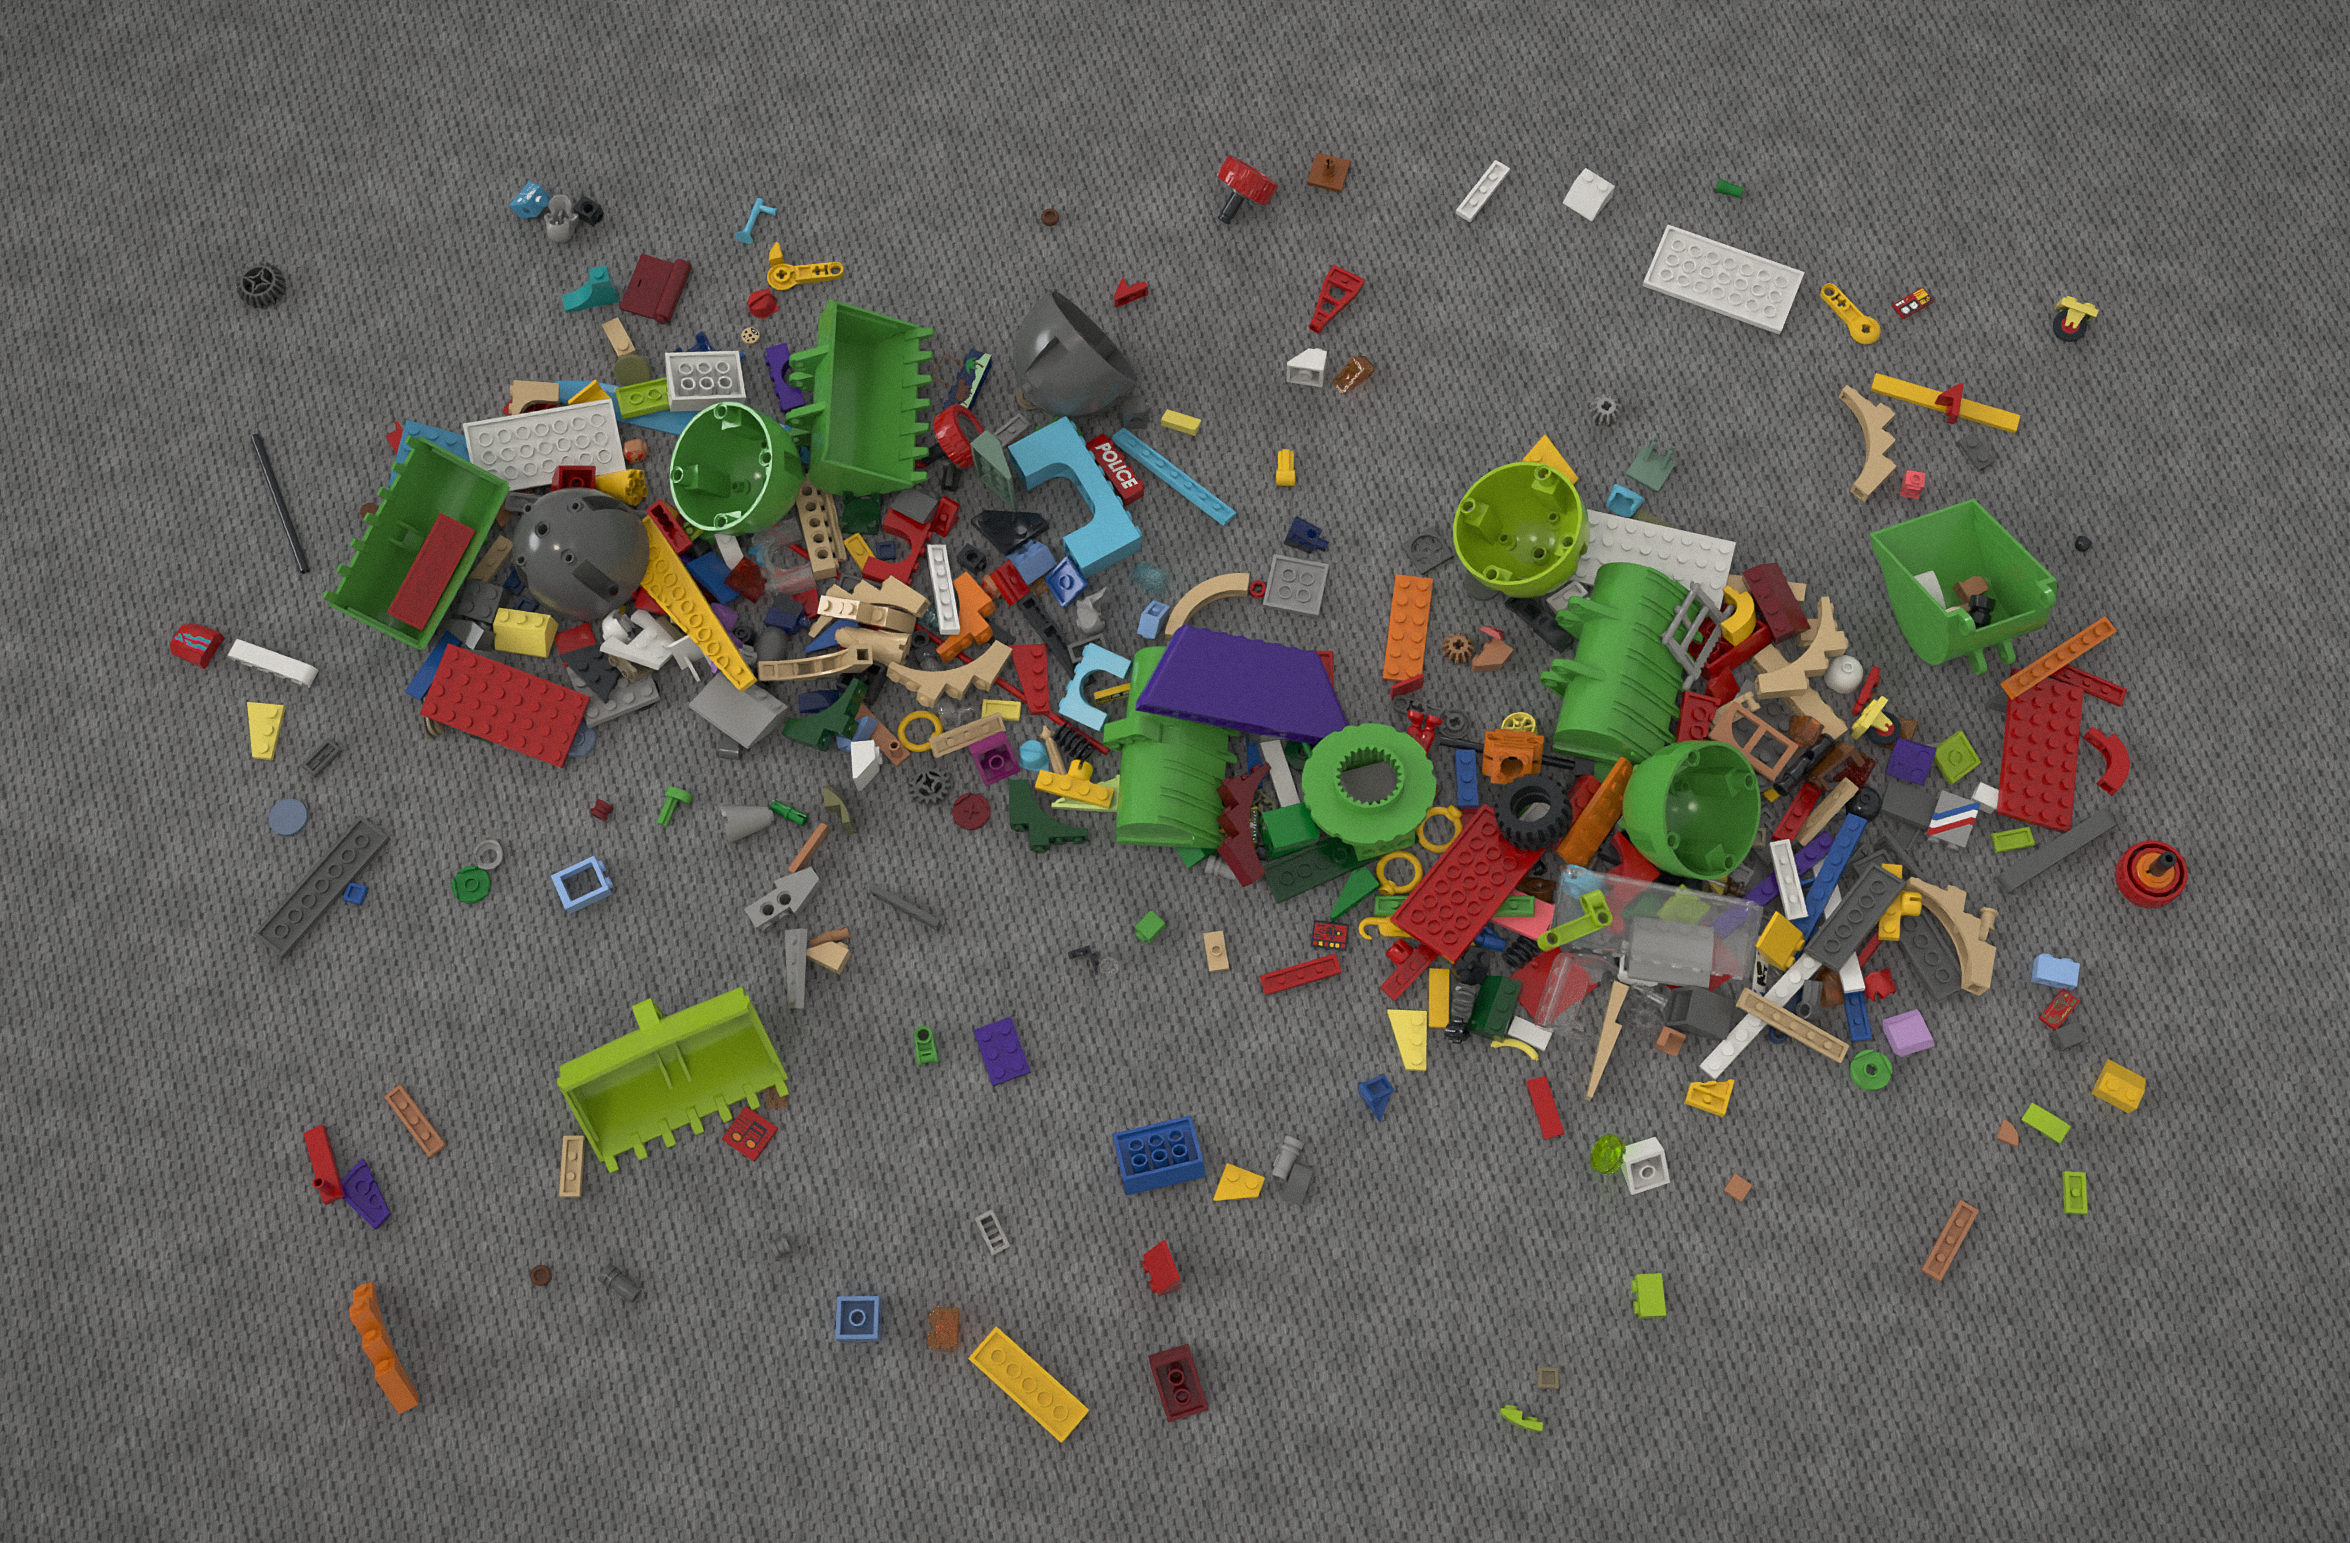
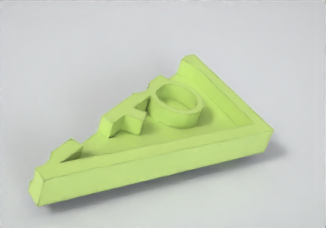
[1051,775,1120,812]

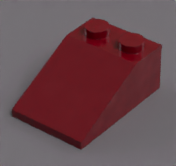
[1149,1343,1208,1422]

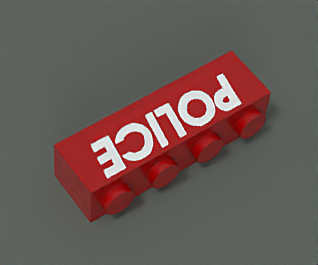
[1085,433,1145,507]

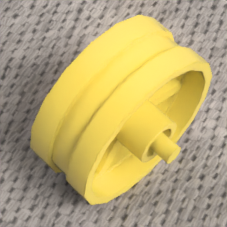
[1501,712,1538,735]

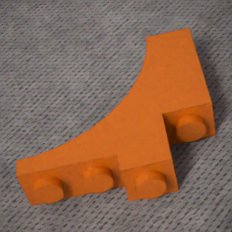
[936,571,996,664]

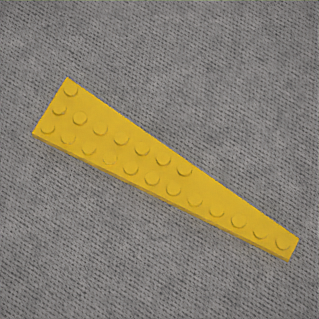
[640,515,757,692]

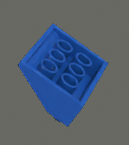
[1113,1115,1206,1195]

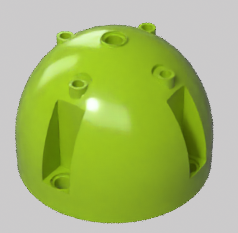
[1453,462,1590,598]

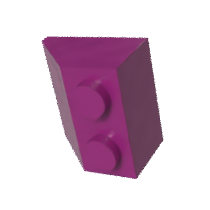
[968,731,1021,787]

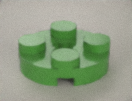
[1850,1050,1892,1091]

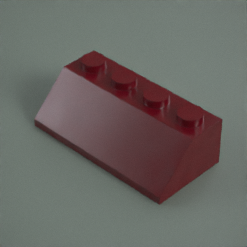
[1742,563,1811,645]

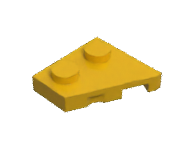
[1684,1079,1735,1117]

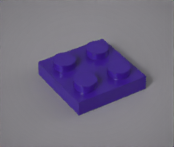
[1885,737,1936,785]

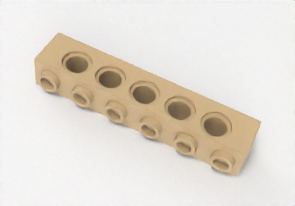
[796,473,839,581]

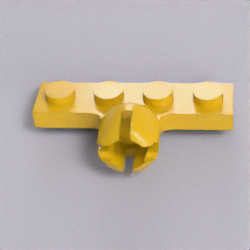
[1035,760,1115,809]
[1878,864,1922,941]

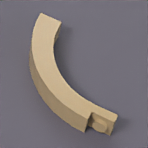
[1165,573,1250,645]

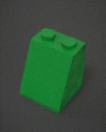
[1257,802,1320,861]

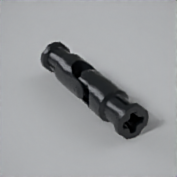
[1773,733,1836,797]

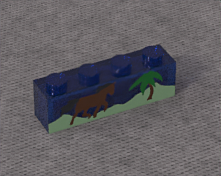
[942,349,993,411]

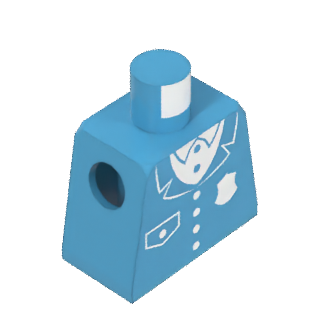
[509,181,551,218]

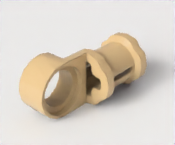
[1978,907,1999,941]

